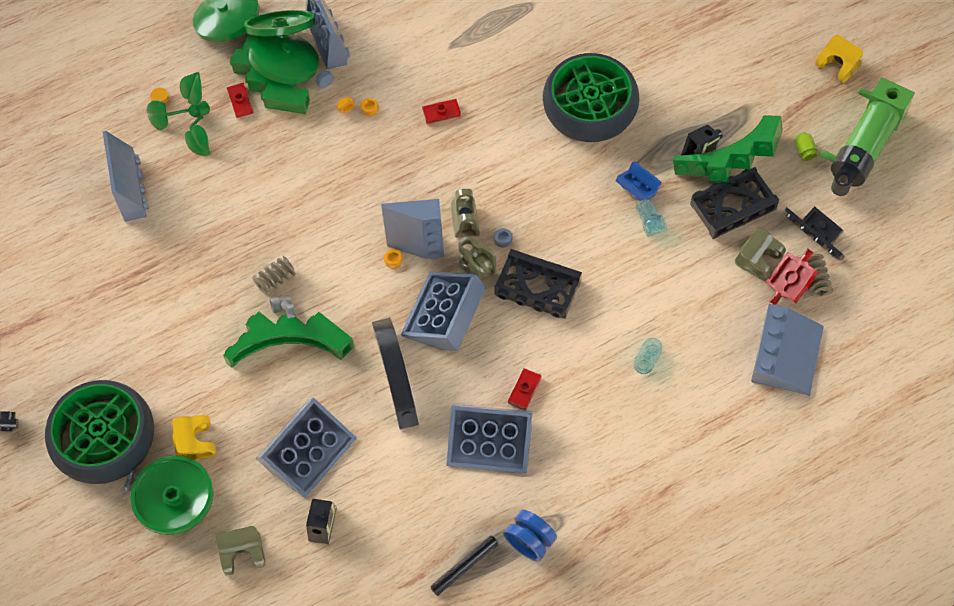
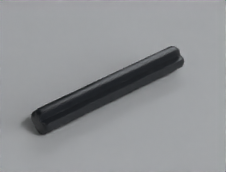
[430,535,498,596]

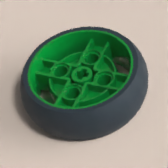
[543,53,640,142]
[45,380,154,484]

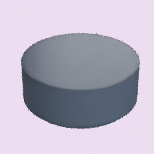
[316,71,334,88]
[494,228,513,248]

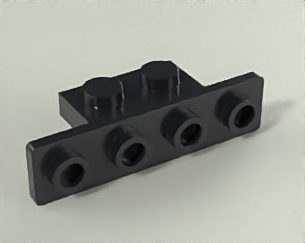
[784,206,845,260]

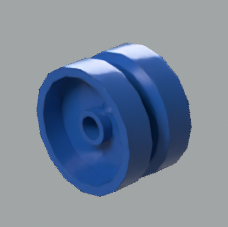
[503,509,557,562]

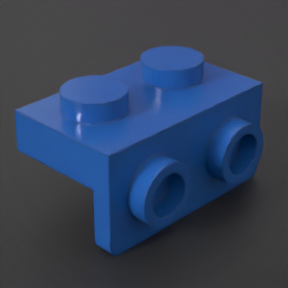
[616,161,662,203]

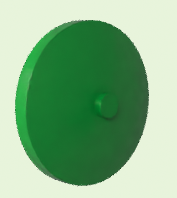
[193,0,260,42]
[244,10,315,38]
[248,34,319,84]
[130,456,214,535]

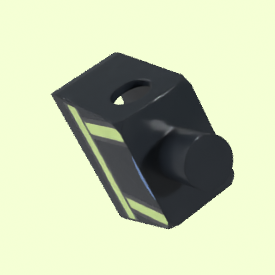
[681,125,723,155]
[306,499,337,545]

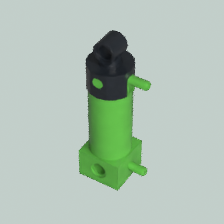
[820,77,915,196]

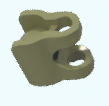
[451,189,480,238]
[735,227,786,280]
[458,237,496,280]
[216,526,265,576]

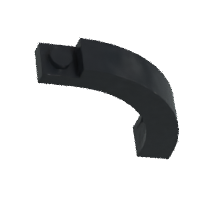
[372,318,419,430]

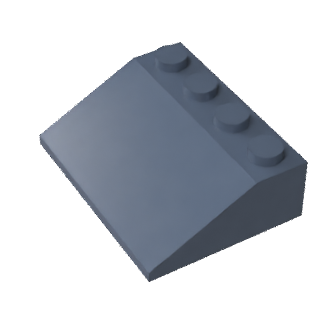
[305,0,350,69]
[102,131,149,222]
[381,199,444,259]
[401,272,486,351]
[751,304,824,396]
[256,397,357,498]
[446,404,533,473]

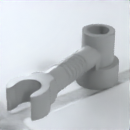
[270,296,296,318]

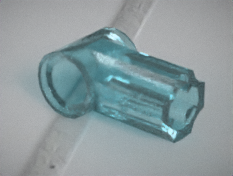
[636,199,667,237]

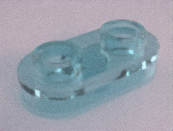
[634,338,663,374]

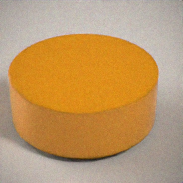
[150,88,169,104]
[336,97,355,113]
[361,98,379,116]
[384,249,403,269]

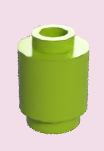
[794,132,817,161]

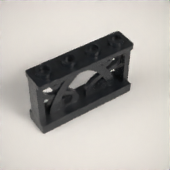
[690,167,779,239]
[494,249,582,319]

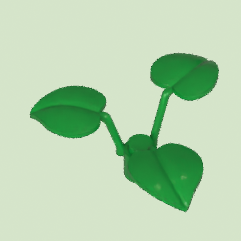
[146,72,211,156]

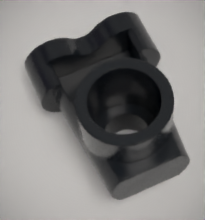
[0,411,18,432]

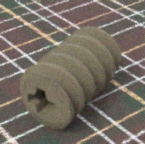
[808,254,833,297]
[252,256,296,293]

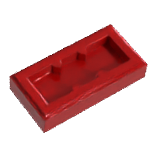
[227,82,253,118]
[422,99,461,124]
[508,368,542,411]

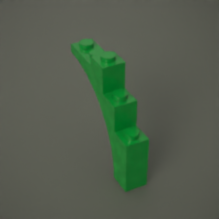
[230,33,310,114]
[673,115,783,182]
[223,311,354,368]

